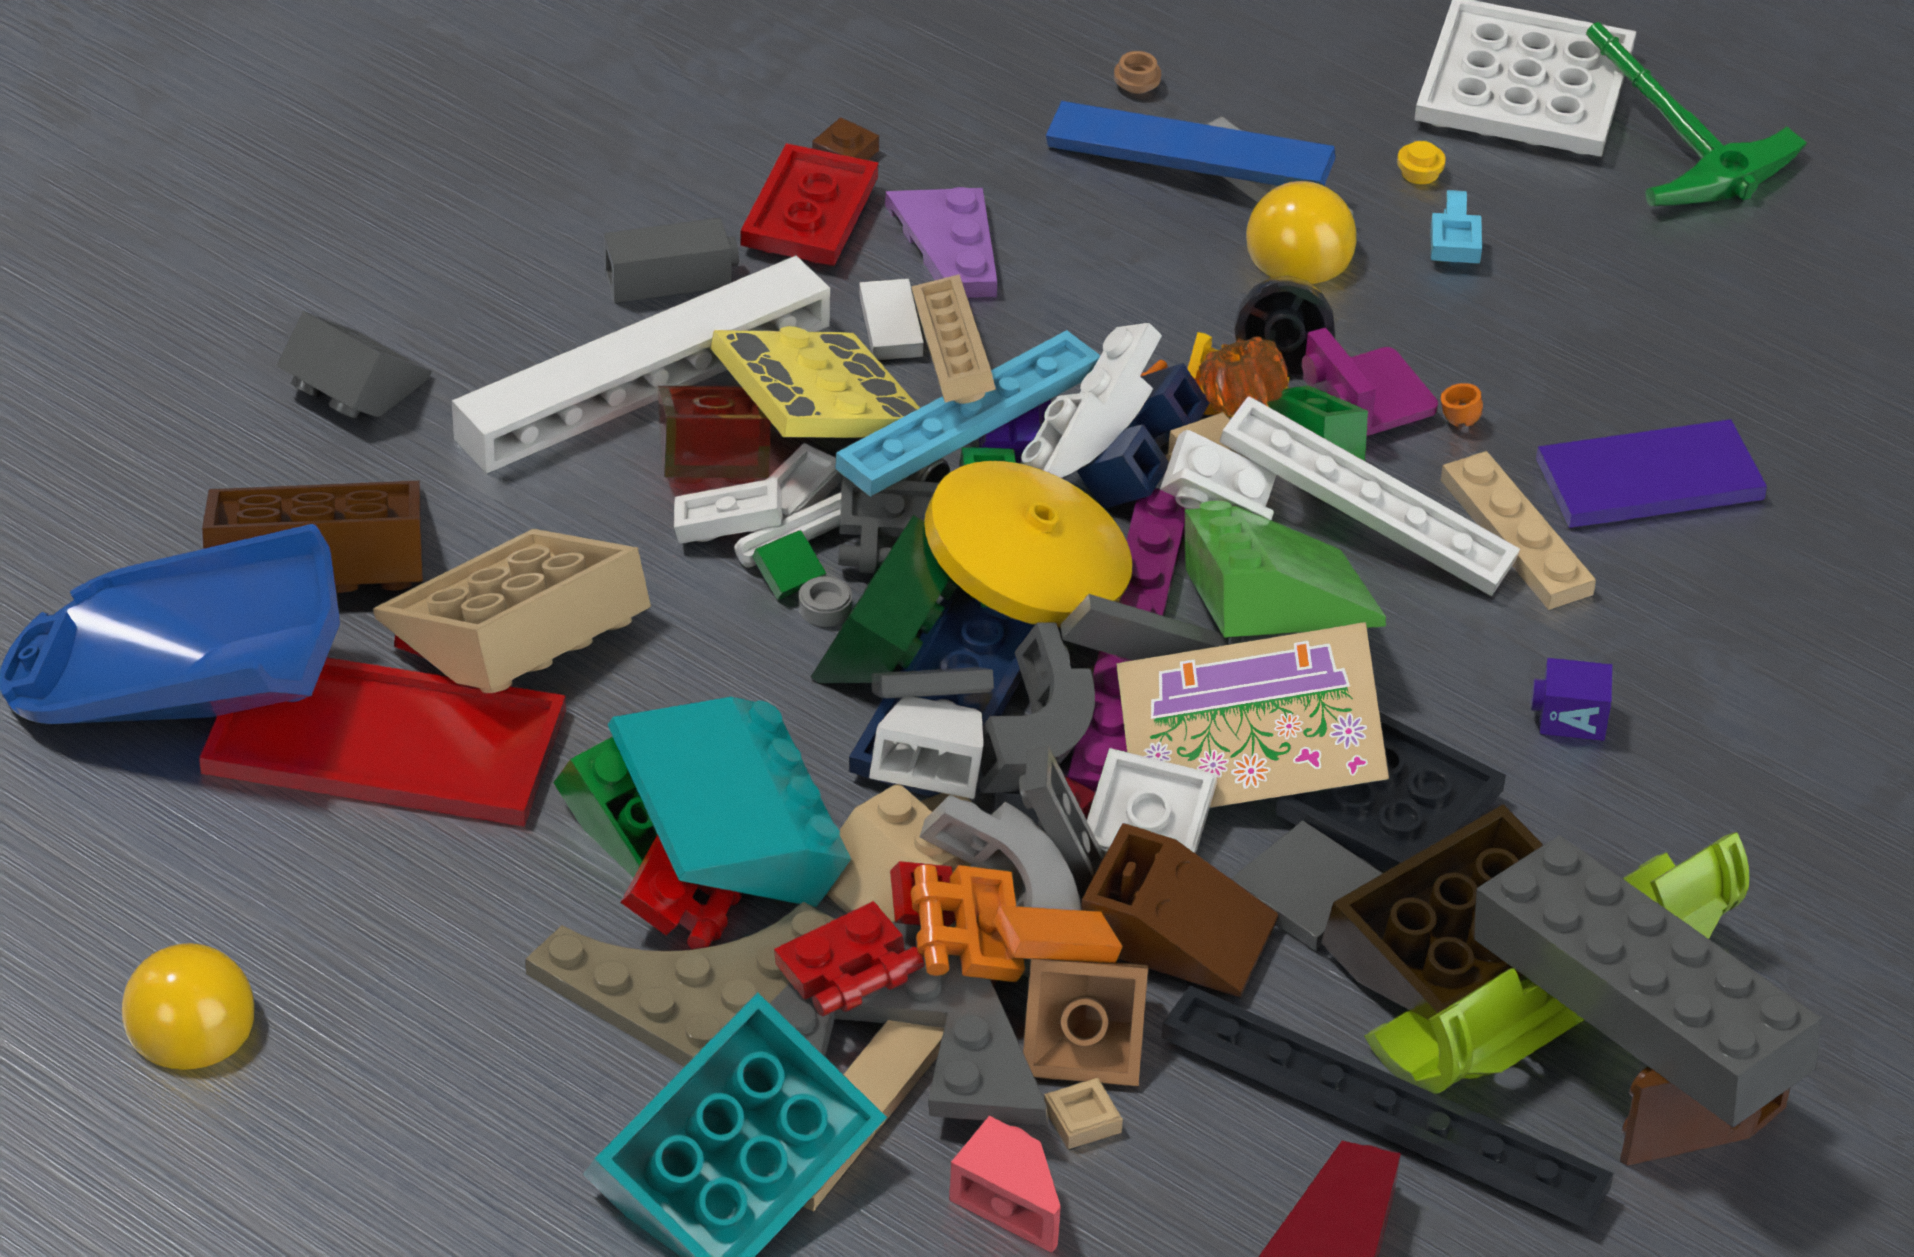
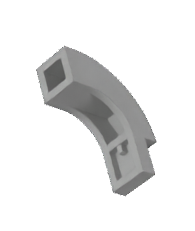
[919,795,1081,977]

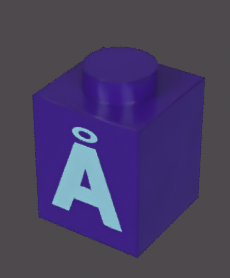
[1530,658,1613,741]

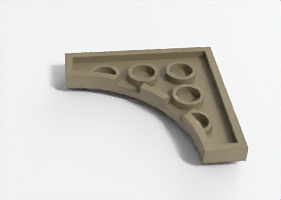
[525,902,835,1067]

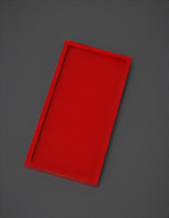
[199,657,566,827]

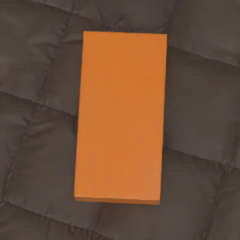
[993,906,1123,963]

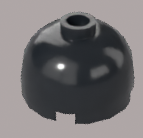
[1234,275,1336,379]

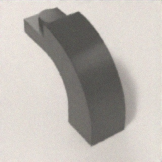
[978,623,1095,793]

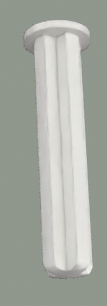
[734,493,841,568]

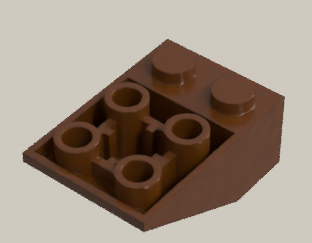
[1081,823,1279,997]
[1620,1066,1791,1166]

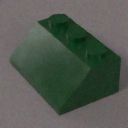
[810,515,958,683]

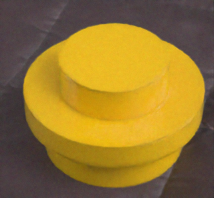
[1397,141,1446,184]

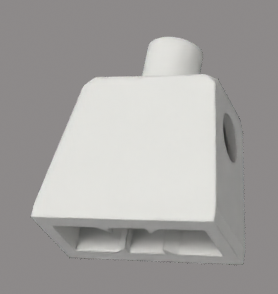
[869,697,983,799]

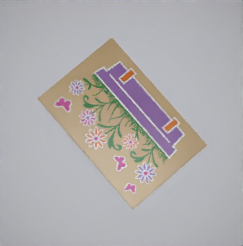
[1117,622,1389,808]

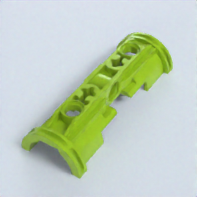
[1364,832,1750,1094]

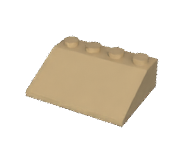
[373,529,651,693]

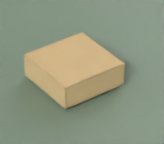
[1044,1078,1123,1150]

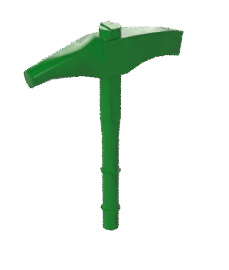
[1586,22,1807,207]

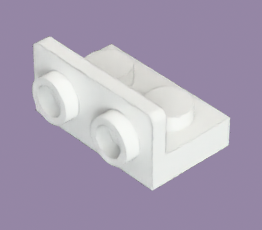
[1160,429,1276,520]

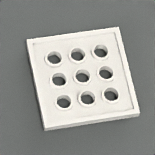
[1414,0,1636,157]

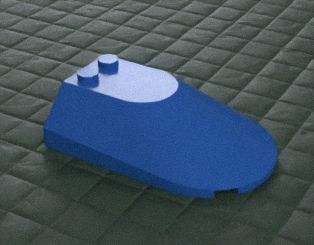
[0,524,340,724]

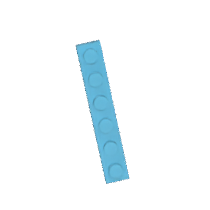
[835,330,1100,497]

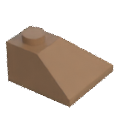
[1023,959,1148,1086]

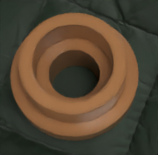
[1114,51,1161,94]

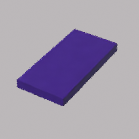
[1536,419,1767,528]

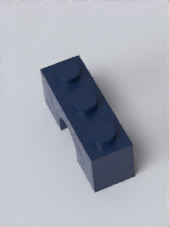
[1076,363,1210,509]

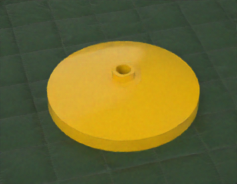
[924,461,1132,628]

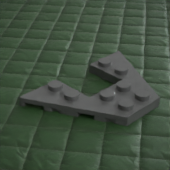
[770,922,1048,1126]

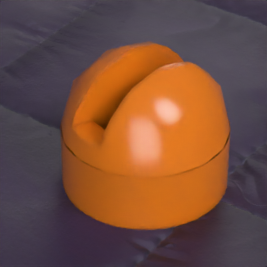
[1441,383,1483,427]

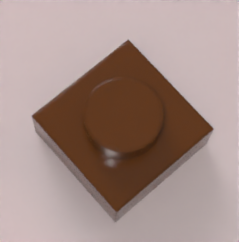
[812,117,880,160]

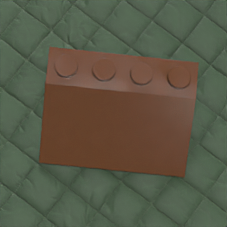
[202,480,423,593]

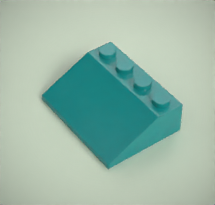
[607,697,851,907]
[582,992,887,1257]

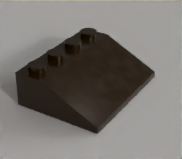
[1321,804,1543,1021]

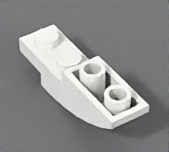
[1021,323,1162,478]

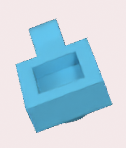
[1430,190,1482,263]

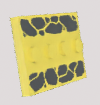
[710,326,920,438]

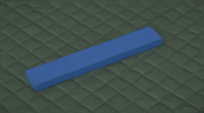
[1046,101,1336,186]

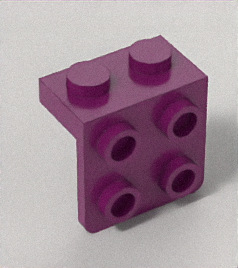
[1302,328,1438,436]

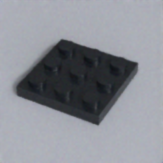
[1275,712,1506,871]

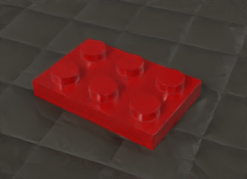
[740,143,879,266]

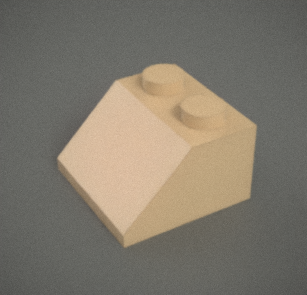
[826,784,971,922]

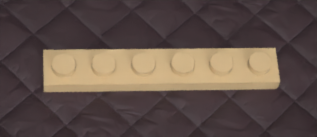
[911,274,996,404]

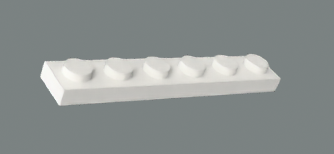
[1220,396,1520,596]

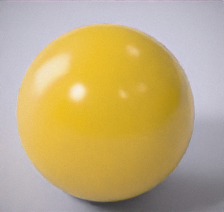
[1246,181,1357,284]
[121,943,255,1070]

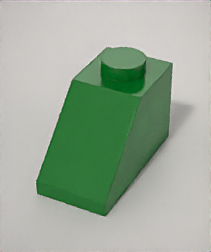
[1266,385,1368,461]

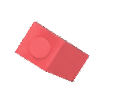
[949,1116,1061,1253]

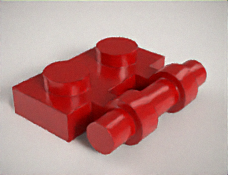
[620,834,743,950]
[774,901,925,1017]

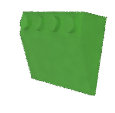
[1185,501,1386,637]

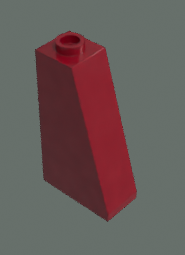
[1258,1140,1401,1257]

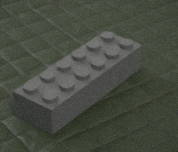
[1474,835,1822,1127]

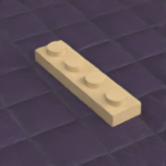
[1441,451,1596,610]

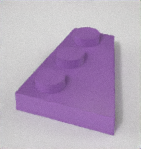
[885,187,997,298]

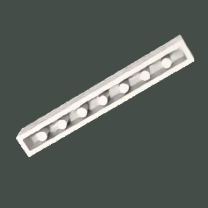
[452,256,830,474]

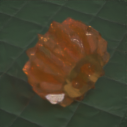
[1199,337,1289,415]

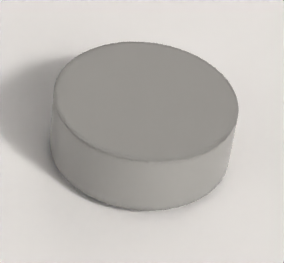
[799,576,852,627]

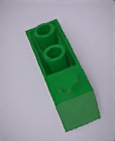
[553,736,657,878]

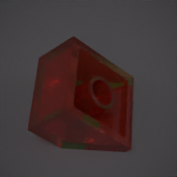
[658,386,771,484]

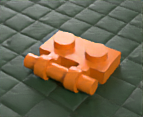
[911,865,1025,982]

